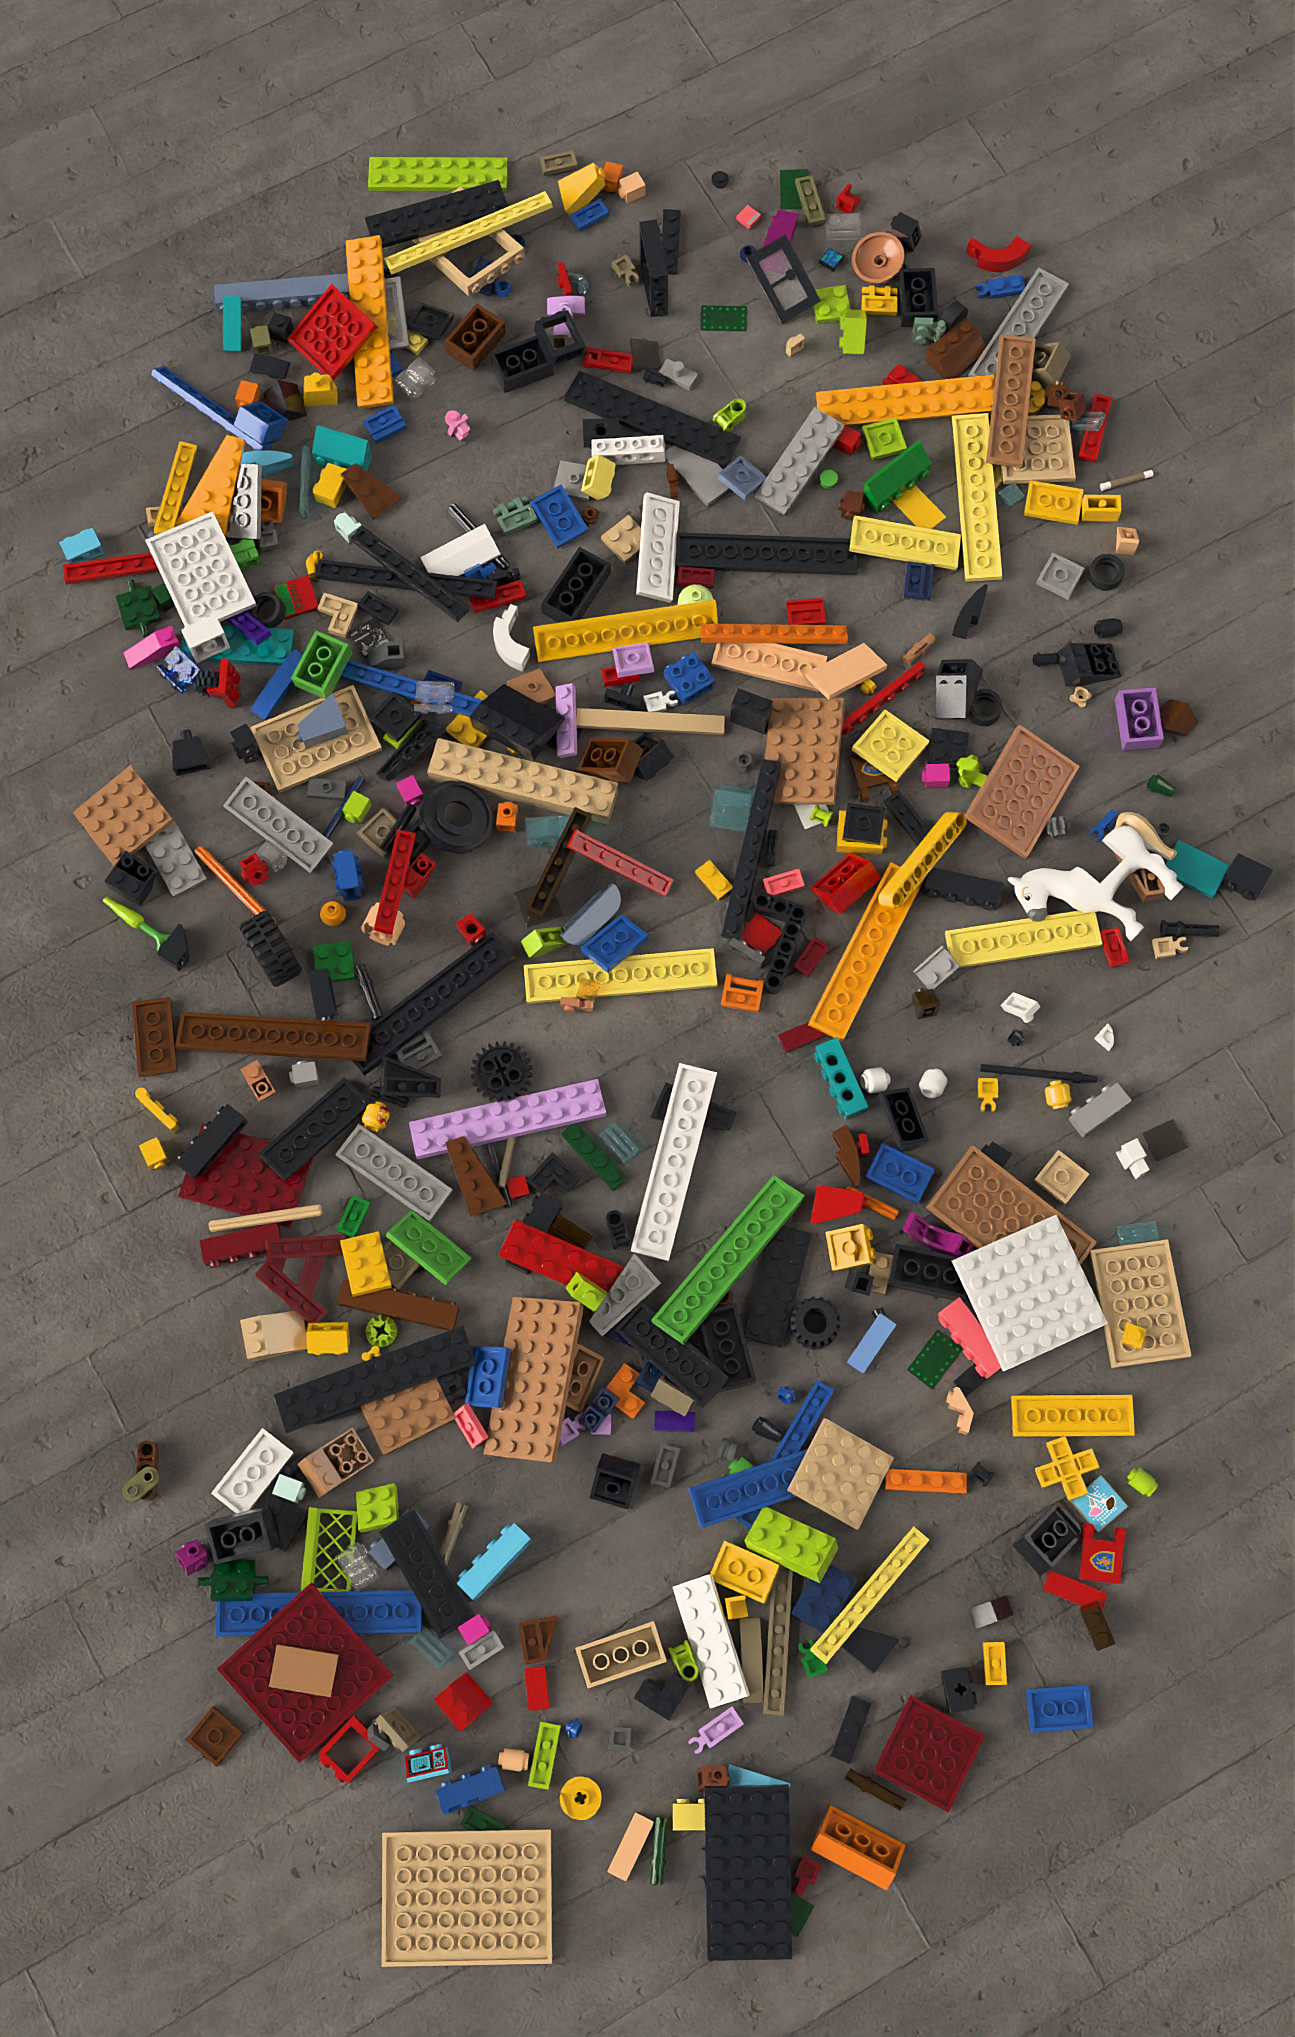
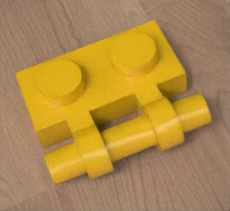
[861,285,897,316]

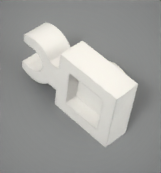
[644,691,678,712]

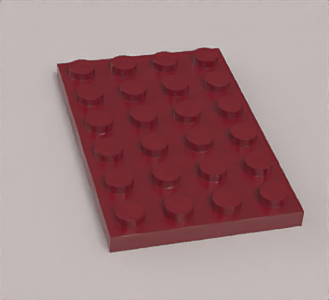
[178,1123,314,1228]

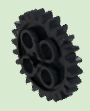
[470,1041,533,1103]

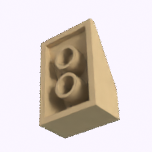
[240,1311,307,1362]

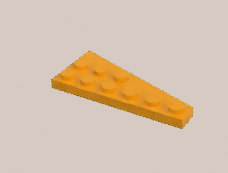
[175,435,246,538]

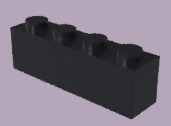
[923,867,1004,911]
[176,1104,248,1182]
[505,1192,563,1275]

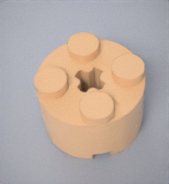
[361,903,405,946]

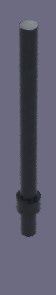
[980,1064,1097,1083]

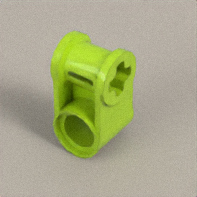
[713,399,746,432]
[668,1640,698,1682]

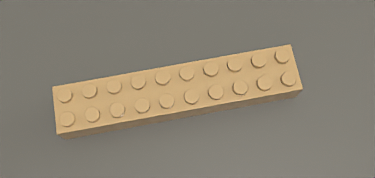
[427,738,618,825]

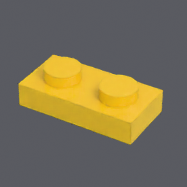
[695,860,733,900]
[983,1642,1007,1685]

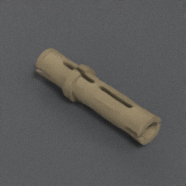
[439,1502,468,1565]

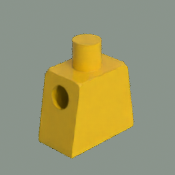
[303,373,338,407]

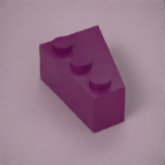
[763,209,798,274]

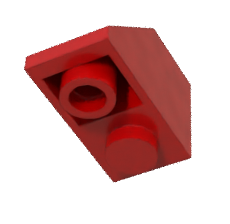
[403,853,437,899]

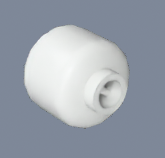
[860,1067,890,1094]
[919,1069,947,1098]

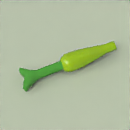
[103,896,171,951]

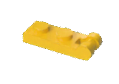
[135,1088,180,1134]

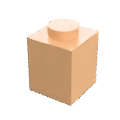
[618,172,646,204]

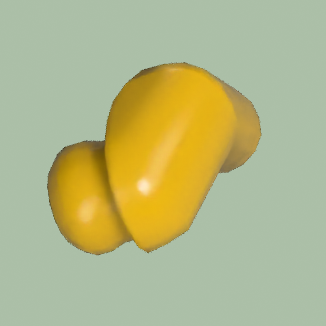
[306,550,323,578]

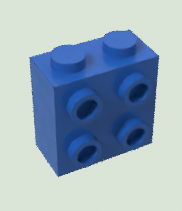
[664,652,715,706]
[332,850,365,902]

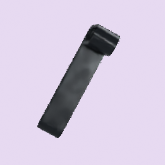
[753,892,807,995]

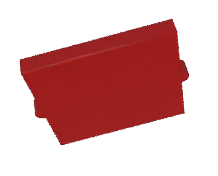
[741,913,782,956]

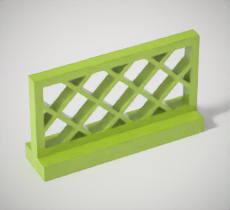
[301,1507,357,1592]

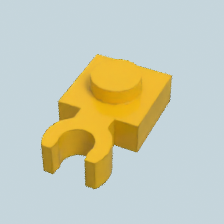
[978,1078,998,1112]

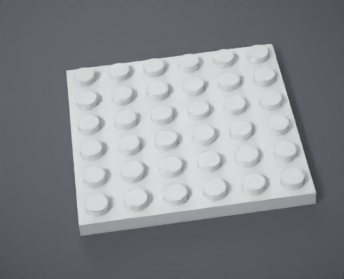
[952,1215,1108,1371]

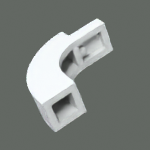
[493,604,530,672]

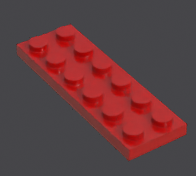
[498,1219,623,1292]

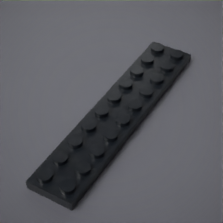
[564,370,741,468]
[675,532,858,575]
[351,932,516,1076]
[274,1326,477,1433]

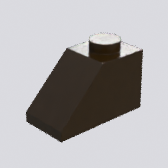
[912,988,940,1019]

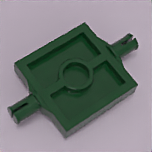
[115,579,161,637]
[198,1560,269,1602]

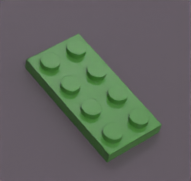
[386,1210,471,1285]

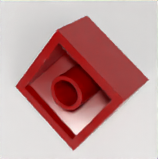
[434,1671,493,1732]

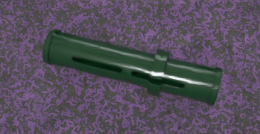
[650,1817,668,1885]

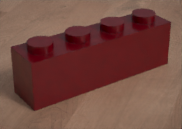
[199,1222,282,1268]

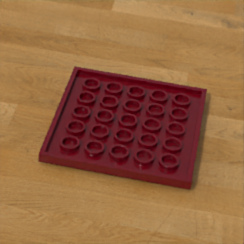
[217,1582,394,1763]

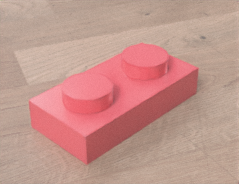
[763,869,805,896]
[454,1403,489,1449]

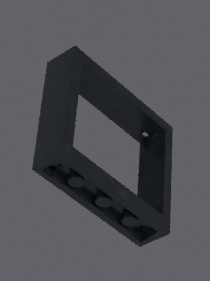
[639,219,668,317]

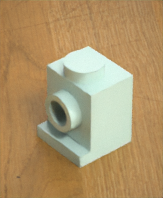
[334,512,362,544]

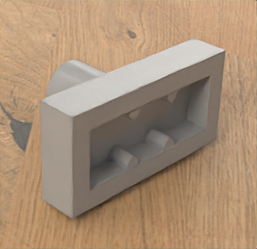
[658,359,698,391]

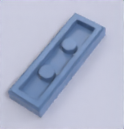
[847,1312,897,1373]

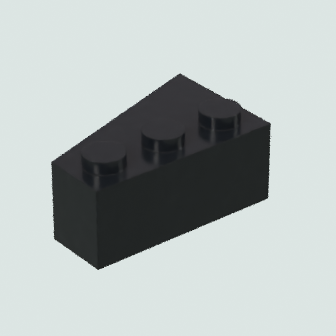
[380,1056,441,1098]

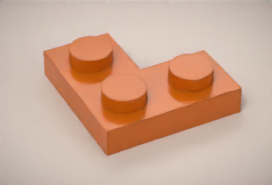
[606,1363,645,1419]

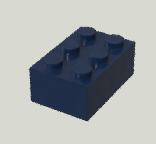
[790,1564,857,1634]

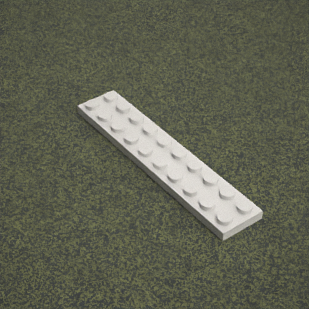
[631,1063,717,1261]

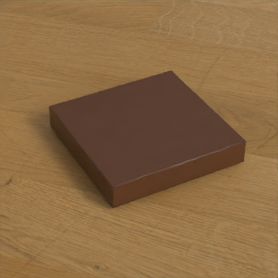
[186,1706,245,1767]

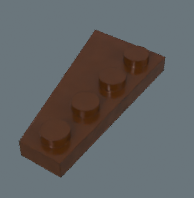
[445,1135,508,1216]

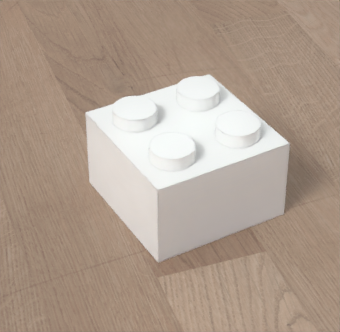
[181,614,230,663]

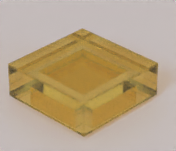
[576,978,600,1002]

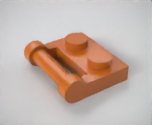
[721,973,764,1013]

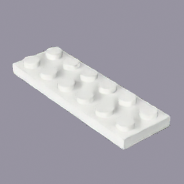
[636,492,680,603]
[673,1574,750,1708]

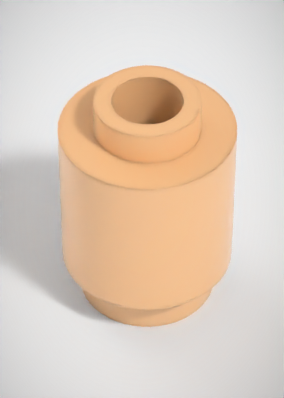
[498,1748,529,1772]

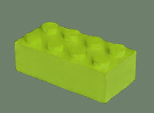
[744,1507,838,1583]

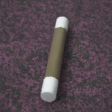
[1100,470,1153,491]

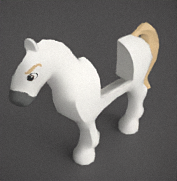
[1008,812,1184,941]

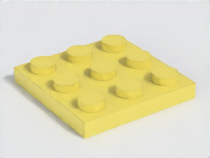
[852,710,930,782]

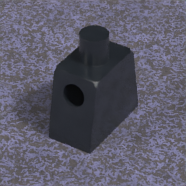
[173,729,211,776]

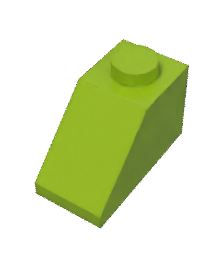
[521,927,568,958]

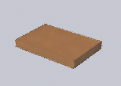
[269,1644,339,1697]

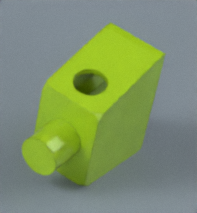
[566,1272,608,1312]

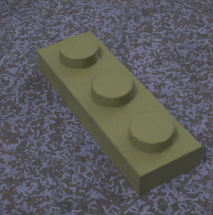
[795,175,826,227]

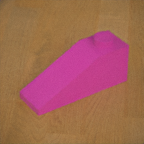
[124,626,181,670]

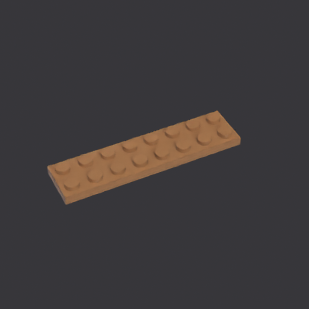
[986,334,1036,468]

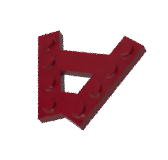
[254,1234,345,1323]

